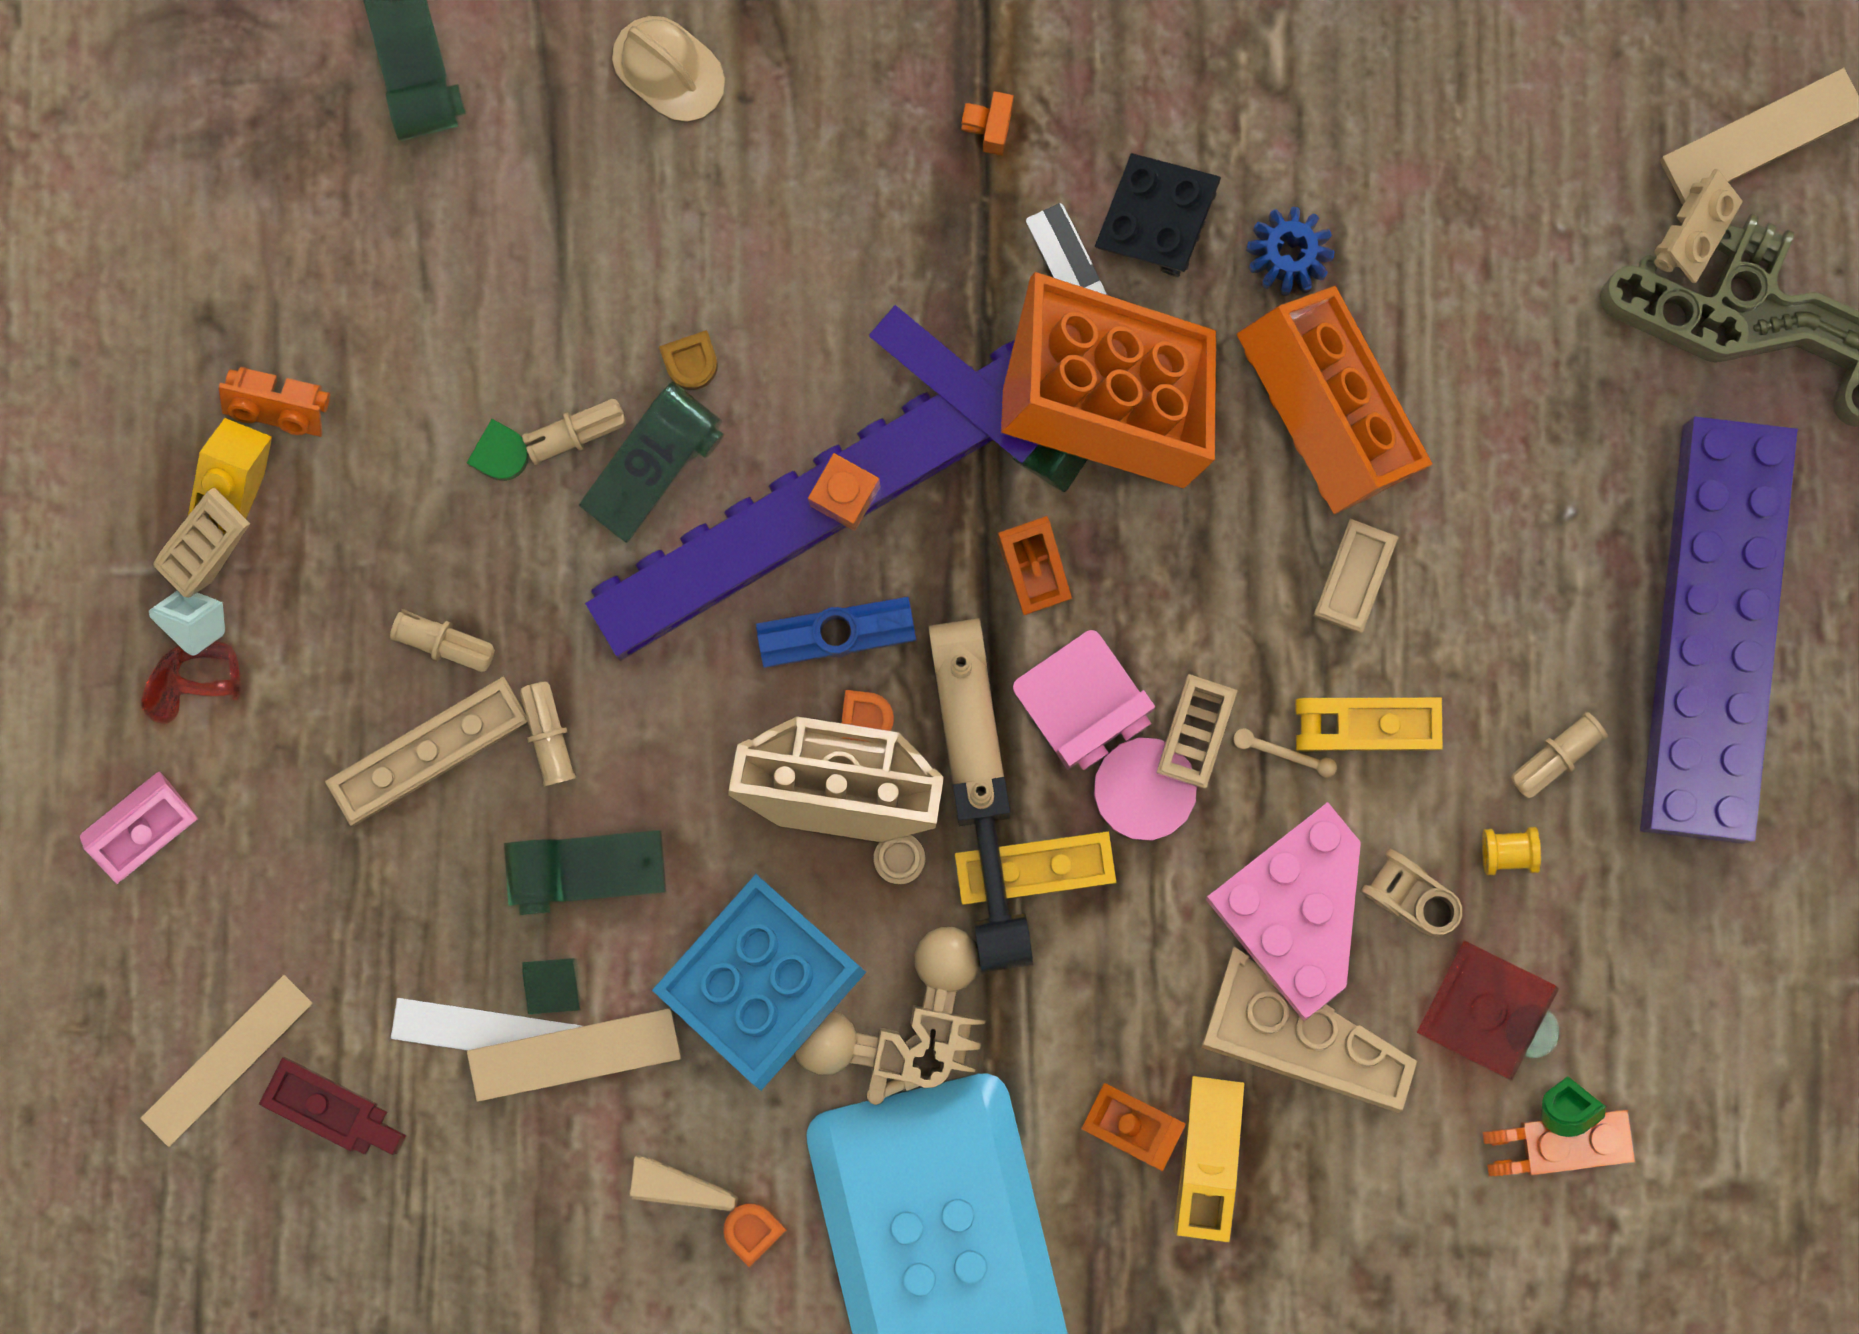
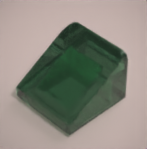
[1013,444,1088,492]
[522,958,581,1015]

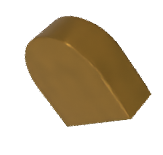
[659,330,718,390]

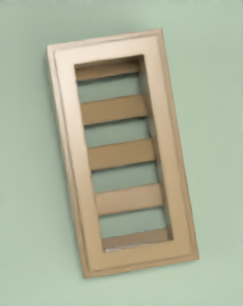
[153,487,250,598]
[1156,674,1238,789]
[630,1155,738,1211]

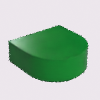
[467,419,529,481]
[1541,1076,1606,1137]

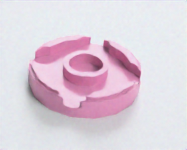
[1094,738,1197,841]

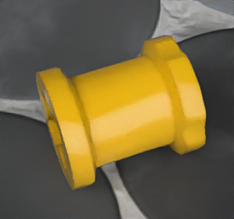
[1482,827,1541,875]

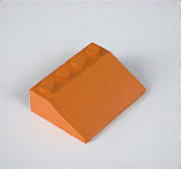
[1001,272,1216,489]

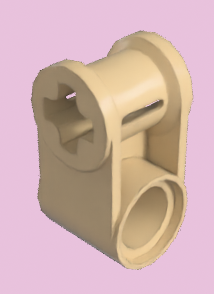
[1360,848,1462,937]

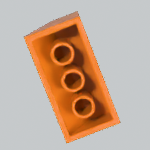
[1236,285,1433,514]

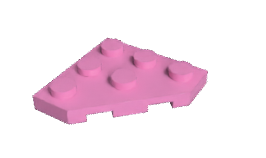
[1206,802,1361,1021]

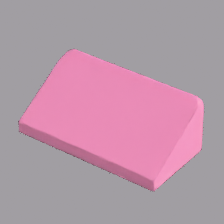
[80,772,198,884]

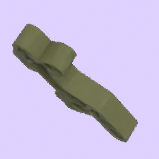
[1600,214,1859,427]

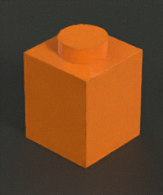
[808,453,881,531]

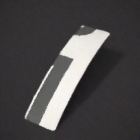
[1026,203,1107,295]

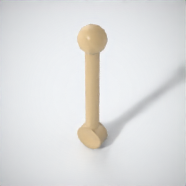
[1233,728,1337,778]

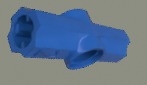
[756,597,916,668]

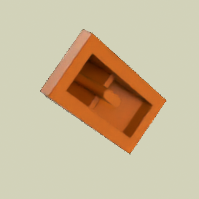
[997,516,1072,615]

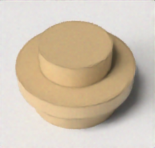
[874,835,925,884]

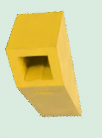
[1173,1076,1244,1242]

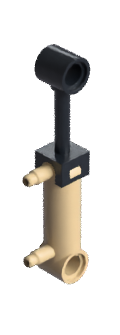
[928,618,1033,973]

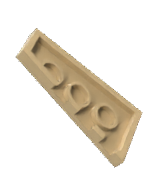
[1201,947,1417,1113]

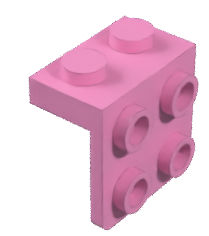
[1013,630,1155,771]

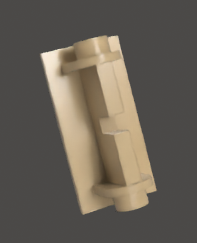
[1654,169,1743,283]

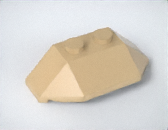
[728,717,944,842]

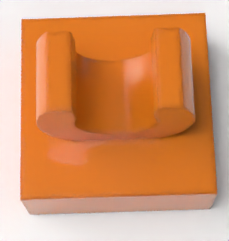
[961,91,1014,156]

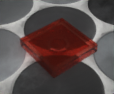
[1417,940,1559,1081]

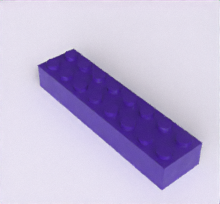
[1640,416,1798,844]

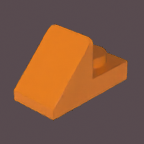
[1081,1083,1186,1171]

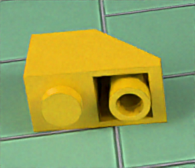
[188,418,272,534]

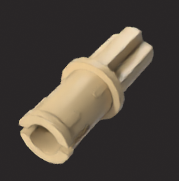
[522,399,626,465]
[390,609,495,672]
[520,682,576,787]
[1511,712,1608,798]

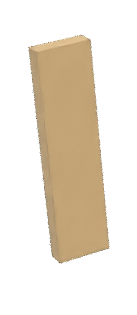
[1659,68,1859,205]
[325,676,528,826]
[467,1008,682,1102]

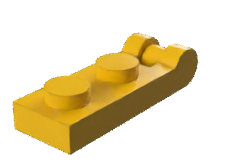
[1295,697,1443,752]

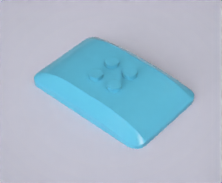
[806,1073,1068,1334]

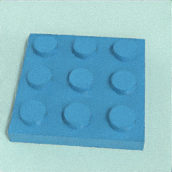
[652,874,866,1091]

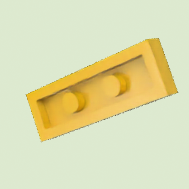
[955,831,1116,905]

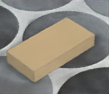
[1313,519,1398,634]

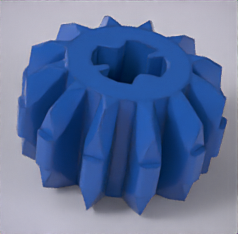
[1246,207,1335,296]

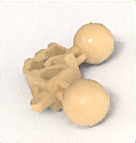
[794,927,986,1105]

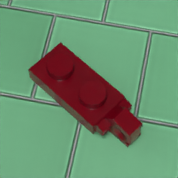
[259,1057,407,1155]

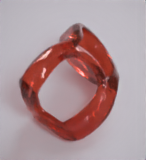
[141,641,242,724]

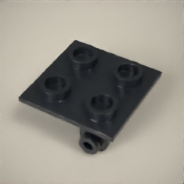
[1095,153,1221,277]

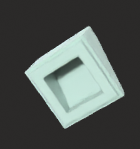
[149,591,225,656]

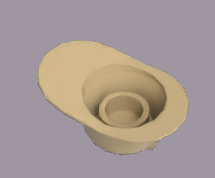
[612,16,725,122]

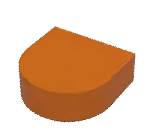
[841,690,894,741]
[723,1203,787,1267]

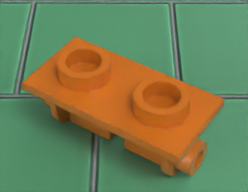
[219,367,330,437]

